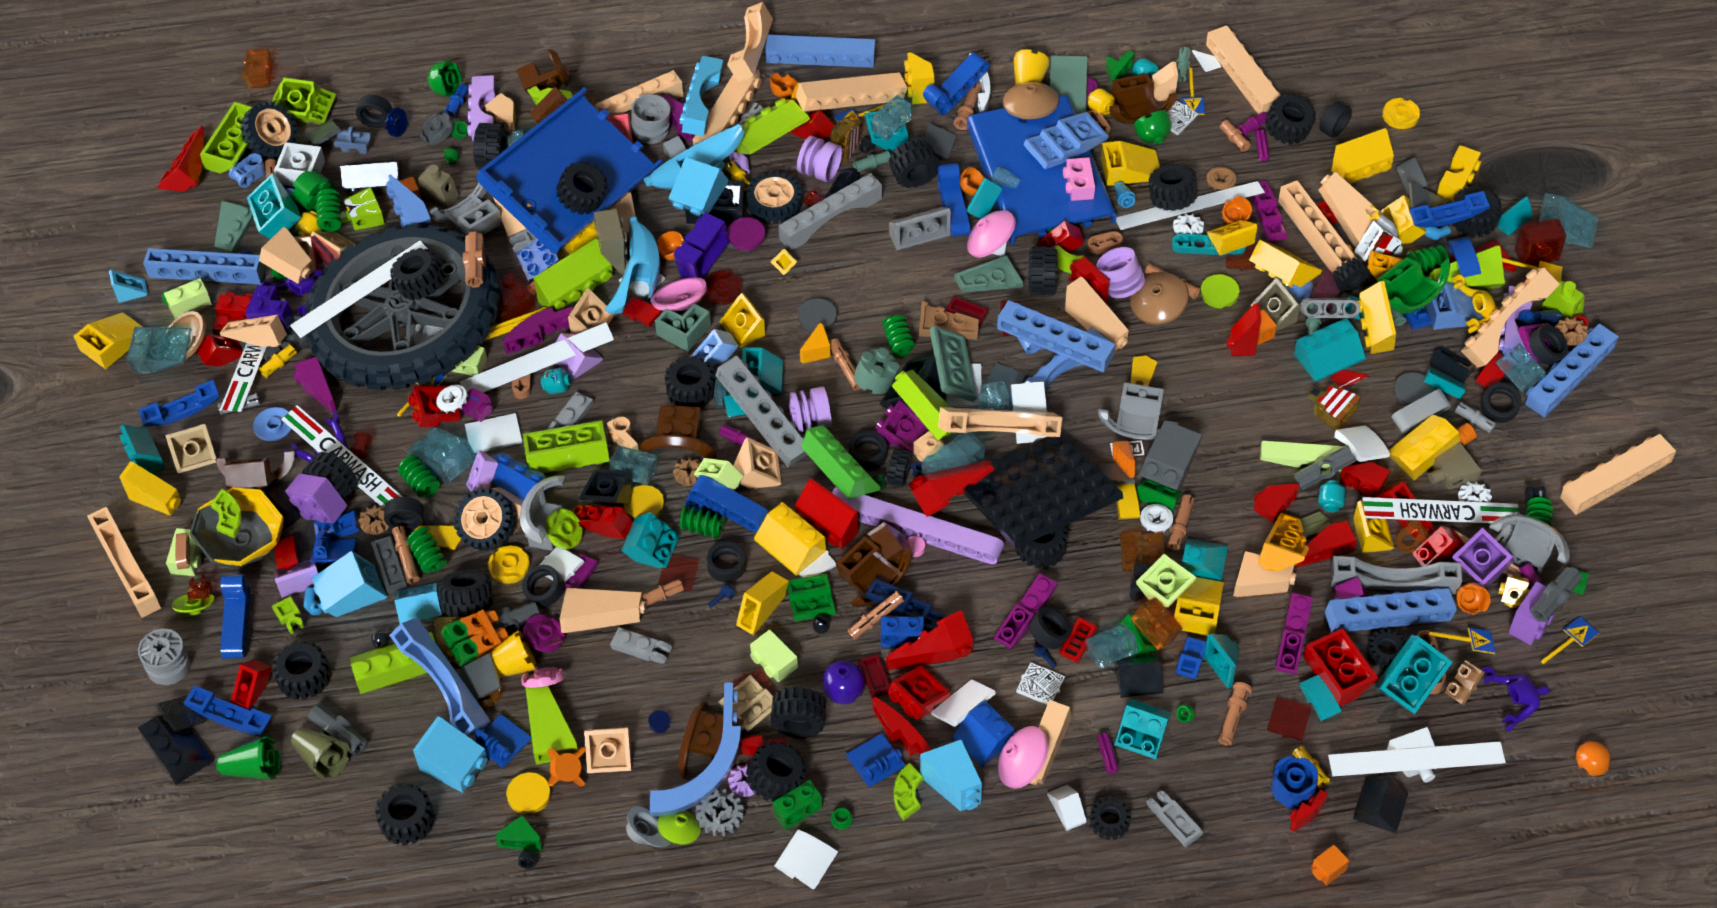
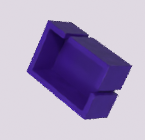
[674,212,729,279]

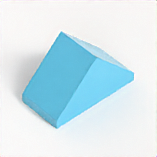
[109,269,148,303]

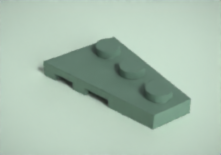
[214,201,254,253]
[954,255,1023,293]

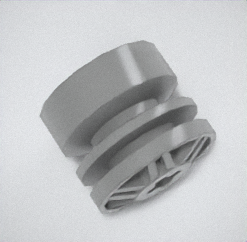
[631,94,670,144]
[138,628,191,685]

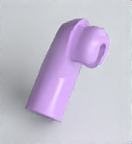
[729,152,750,175]

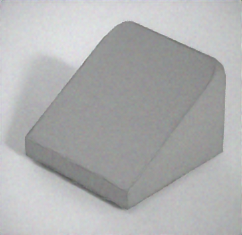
[663,136,687,159]

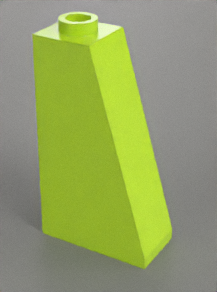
[1427,246,1505,290]
[891,370,954,441]
[525,686,578,765]

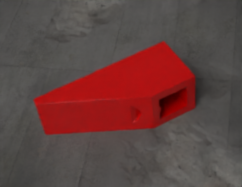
[572,505,633,539]

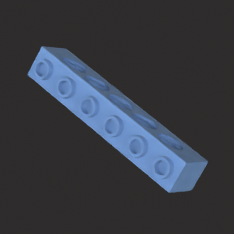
[143,248,265,285]
[997,300,1115,373]
[1525,324,1619,418]
[1325,588,1457,633]

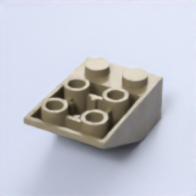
[594,209,628,276]

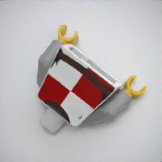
[1346,205,1403,267]

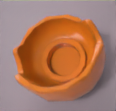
[769,73,797,98]
[960,166,984,196]
[1222,196,1252,224]
[656,231,685,261]
[1456,582,1491,615]
[1575,741,1611,776]

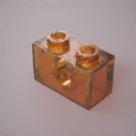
[241,49,272,89]
[1131,597,1183,650]

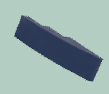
[865,579,948,632]

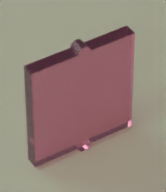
[311,235,334,266]

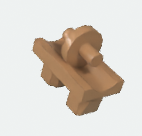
[1445,660,1485,705]

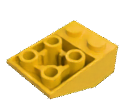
[1101,141,1160,186]
[74,312,149,369]
[1172,577,1224,635]

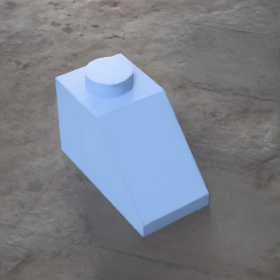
[691,329,739,367]

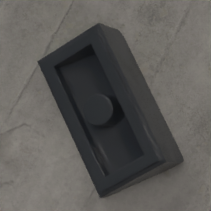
[825,170,861,198]
[1430,347,1476,382]

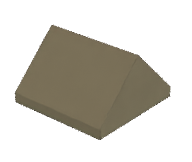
[1250,278,1300,331]

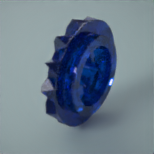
[384,107,408,137]

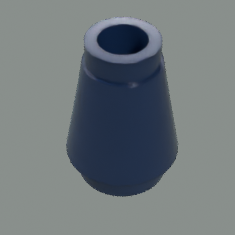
[1534,309,1564,326]

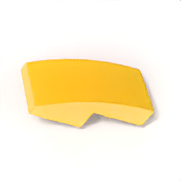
[1115,484,1140,520]

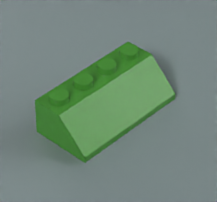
[801,425,881,500]

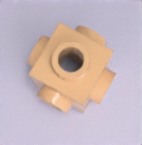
[914,431,945,468]

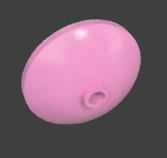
[967,210,1016,258]
[651,277,707,312]
[998,726,1049,789]

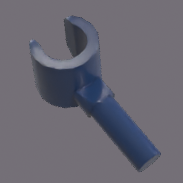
[910,461,926,477]
[708,584,736,608]
[1033,644,1057,669]

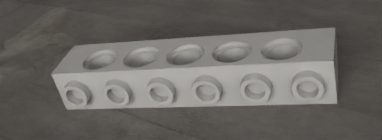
[715,356,807,467]

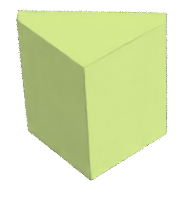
[1136,554,1196,607]

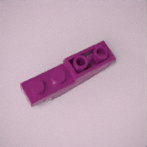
[503,306,574,355]
[993,573,1058,650]
[1275,593,1313,675]

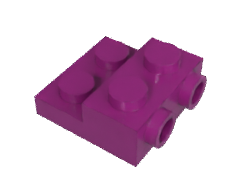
[875,400,928,453]

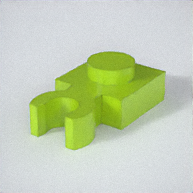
[271,596,304,634]

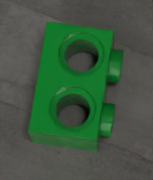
[772,780,822,831]

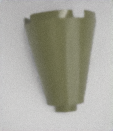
[291,728,350,780]

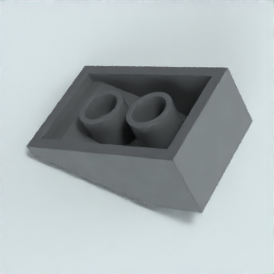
[1139,420,1203,491]

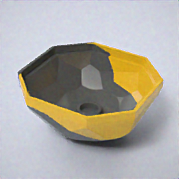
[189,487,284,568]

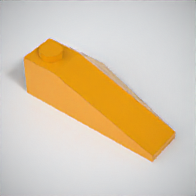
[1257,513,1309,572]

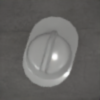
[626,806,671,848]

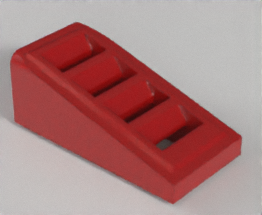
[1059,617,1099,664]

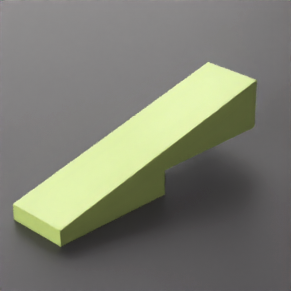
[1260,441,1344,472]

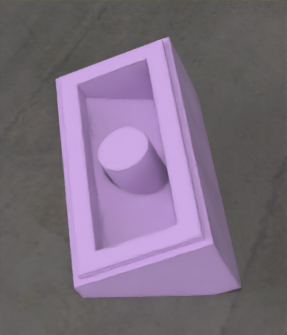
[466,451,498,492]

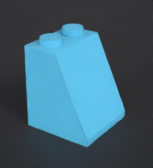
[668,157,729,216]
[312,551,387,617]
[413,716,487,793]
[920,740,982,811]

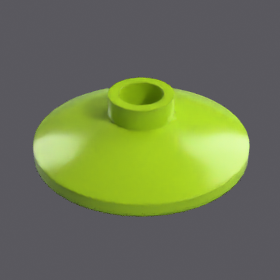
[172,592,215,615]
[657,811,701,844]

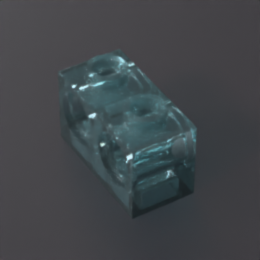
[872,95,911,140]
[977,380,1010,410]
[610,446,657,485]
[1086,624,1138,668]

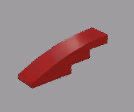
[872,697,932,756]

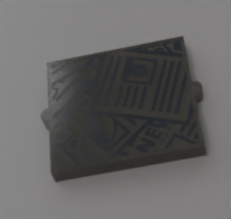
[156,695,207,732]

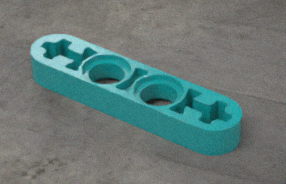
[1171,234,1247,256]

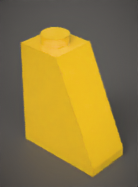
[119,461,181,516]
[736,572,789,635]

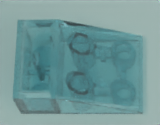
[1535,193,1598,248]
[126,327,192,373]
[406,427,476,483]
[922,432,985,476]

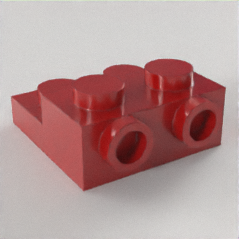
[1069,256,1109,305]
[212,292,253,334]
[408,386,461,427]
[888,665,951,720]

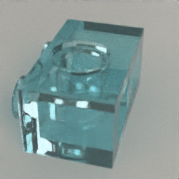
[1495,343,1546,392]

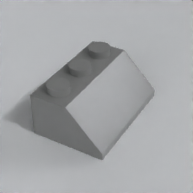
[889,207,951,250]

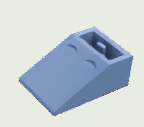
[386,174,431,229]
[1426,283,1484,330]

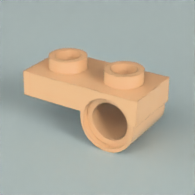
[607,417,639,459]

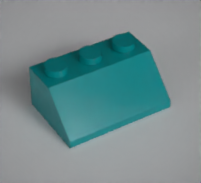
[1294,318,1366,382]
[1374,635,1453,714]

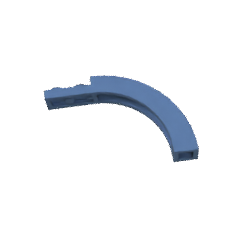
[650,683,741,817]

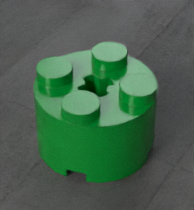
[291,169,335,213]

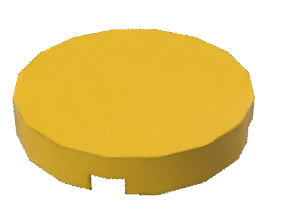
[1382,98,1420,129]
[623,485,664,520]
[488,545,530,584]
[506,772,551,815]

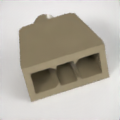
[418,165,459,208]
[1428,442,1482,490]

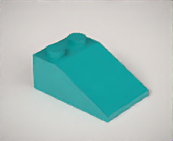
[247,173,301,239]

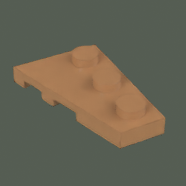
[919,301,979,340]

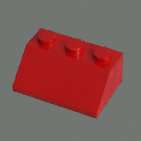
[795,478,858,550]
[1303,628,1378,707]

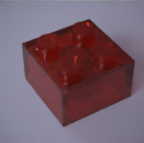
[1514,219,1567,265]
[496,271,536,323]

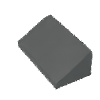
[1395,157,1428,196]

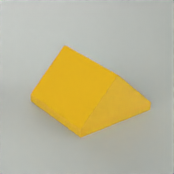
[1207,220,1257,255]
[719,293,765,348]
[1353,500,1394,553]

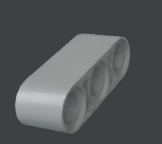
[1299,298,1360,318]
[1391,389,1451,434]

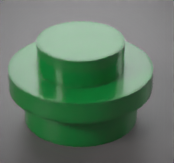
[451,121,468,139]
[831,808,853,830]

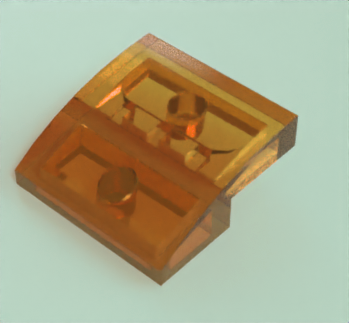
[1120,531,1166,573]

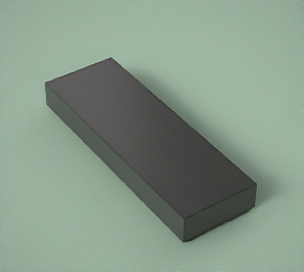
[371,536,408,594]

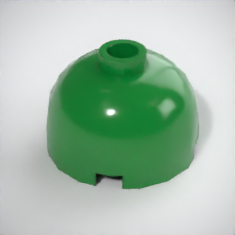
[427,60,462,97]
[1134,110,1172,145]

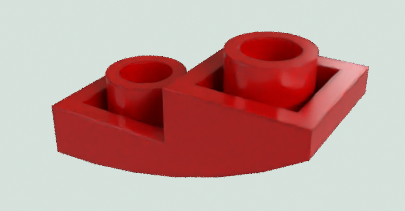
[622,298,661,327]
[1475,352,1513,390]
[274,535,299,569]
[740,735,787,756]
[1289,789,1328,831]

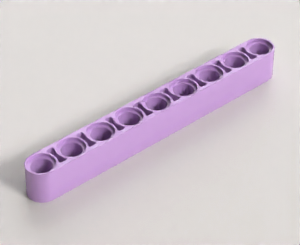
[832,487,1004,564]

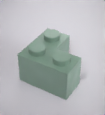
[655,303,711,352]

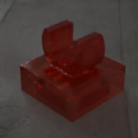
[187,575,212,600]

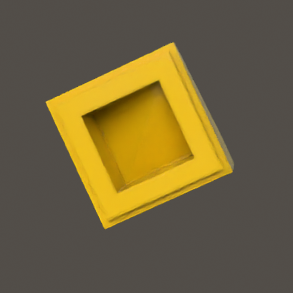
[771,248,798,275]

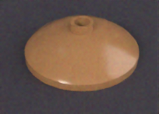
[1003,82,1059,119]
[1130,272,1188,325]
[160,311,206,365]

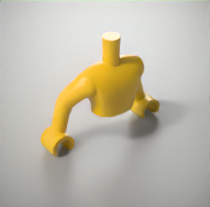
[1452,274,1500,333]

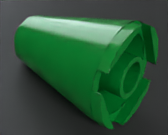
[216,736,281,780]

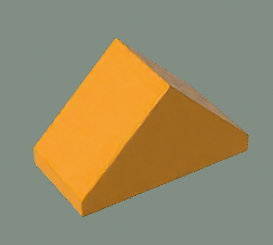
[800,323,831,363]

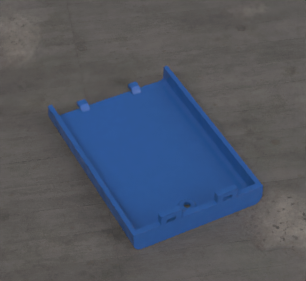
[477,87,663,254]
[967,95,1117,246]

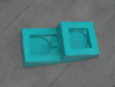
[1299,675,1342,721]

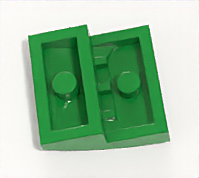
[787,574,836,622]

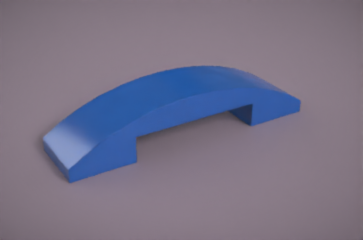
[1409,191,1490,227]
[1446,237,1481,277]
[138,380,219,427]
[184,685,272,735]

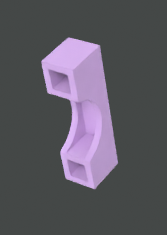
[467,75,496,141]
[1498,286,1532,362]

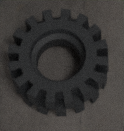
[1332,258,1370,293]
[887,448,912,487]
[1367,629,1407,670]
[1090,796,1131,840]

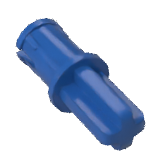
[444,83,468,117]

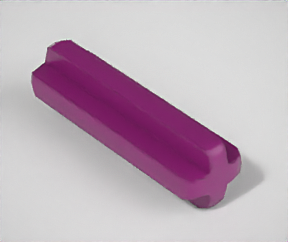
[1255,129,1269,162]
[1097,732,1119,774]

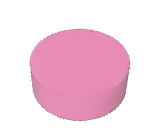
[907,536,925,557]

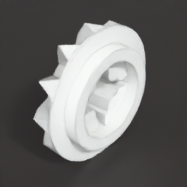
[1173,213,1204,235]
[437,385,468,413]
[1458,481,1492,503]
[1140,504,1173,534]

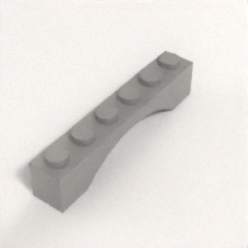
[778,173,882,252]
[1330,556,1462,594]

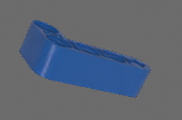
[923,52,990,116]
[938,163,970,237]
[685,475,769,532]
[220,574,250,659]

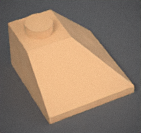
[733,437,781,489]

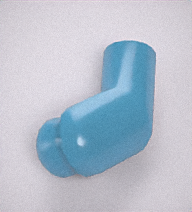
[1424,225,1451,240]
[303,588,322,615]

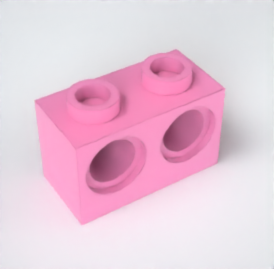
[1063,158,1095,201]

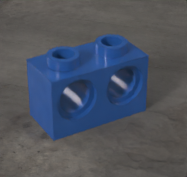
[881,616,924,648]

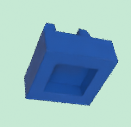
[1404,308,1431,330]

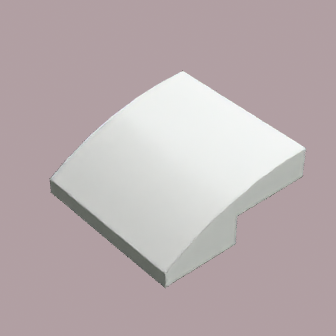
[1334,426,1390,462]
[774,830,838,889]

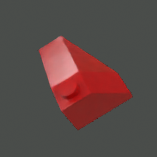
[157,125,205,192]
[908,460,995,517]
[886,610,973,670]

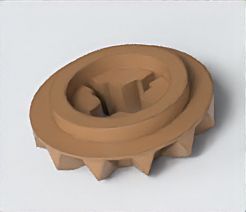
[1206,167,1237,191]
[1556,317,1588,345]
[673,457,701,486]
[358,504,389,535]

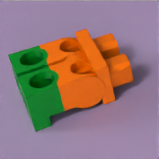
[441,610,508,668]

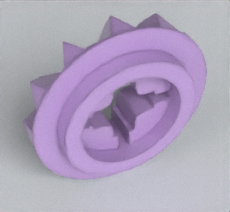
[728,763,756,797]

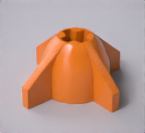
[547,747,586,787]

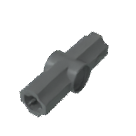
[1293,445,1357,491]
[1530,567,1582,623]
[492,601,540,635]
[308,704,367,756]

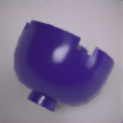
[822,660,865,704]

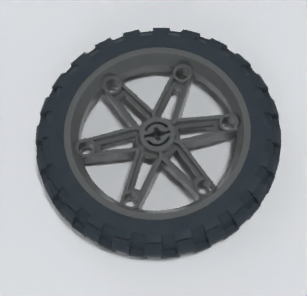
[304,224,501,390]

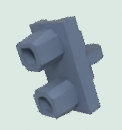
[334,126,372,154]

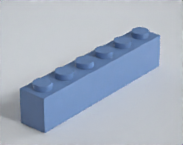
[765,35,876,68]

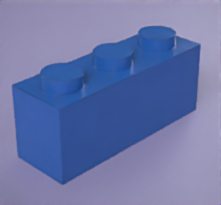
[492,453,548,500]

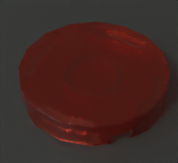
[704,271,742,305]

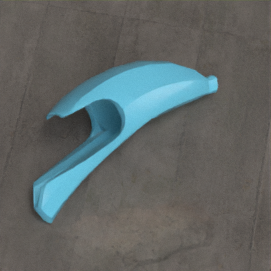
[643,124,745,190]
[605,216,660,315]

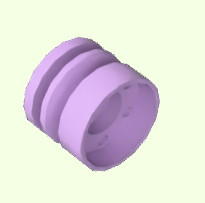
[797,136,842,183]
[1096,247,1146,298]
[789,386,832,434]

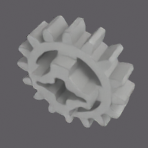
[696,789,744,837]

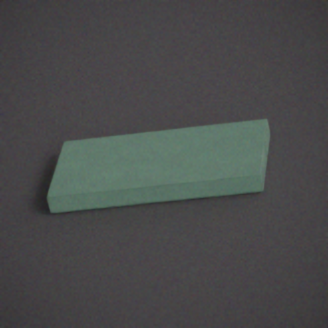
[1050,56,1087,115]
[929,325,977,402]

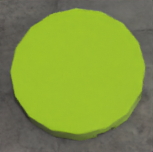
[1200,274,1240,309]
[545,509,583,550]

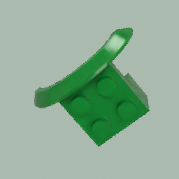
[1378,257,1450,314]

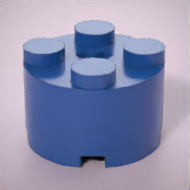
[1270,756,1318,809]

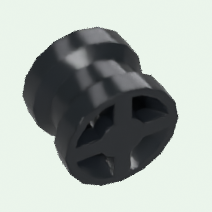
[1525,485,1546,506]

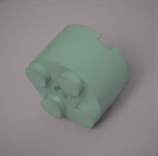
[854,348,900,394]

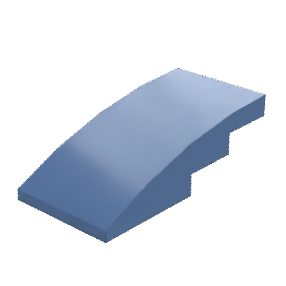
[1023,112,1109,169]

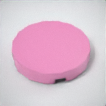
[521,667,564,688]

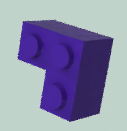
[245,285,294,331]

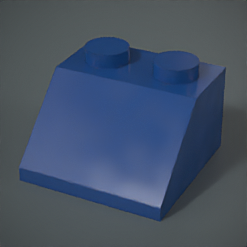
[952,700,1014,767]

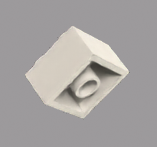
[274,142,325,187]

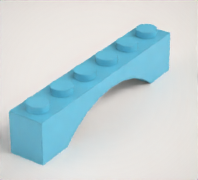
[680,56,723,136]

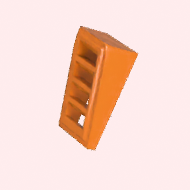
[1113,441,1135,478]

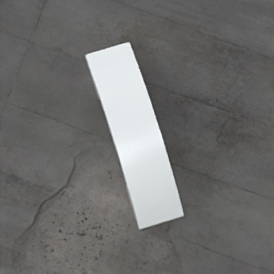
[969,53,990,113]

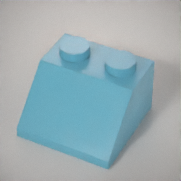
[395,583,442,624]

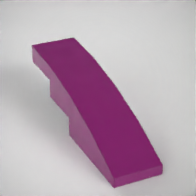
[1251,180,1287,242]

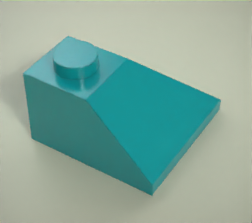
[1182,538,1228,582]
[1204,634,1239,689]

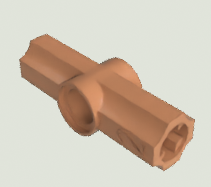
[463,231,486,288]

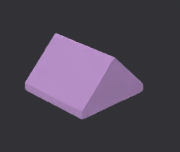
[555,333,603,381]
[273,560,318,598]

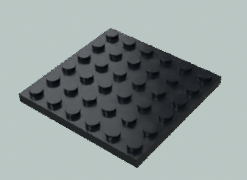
[964,432,1123,549]

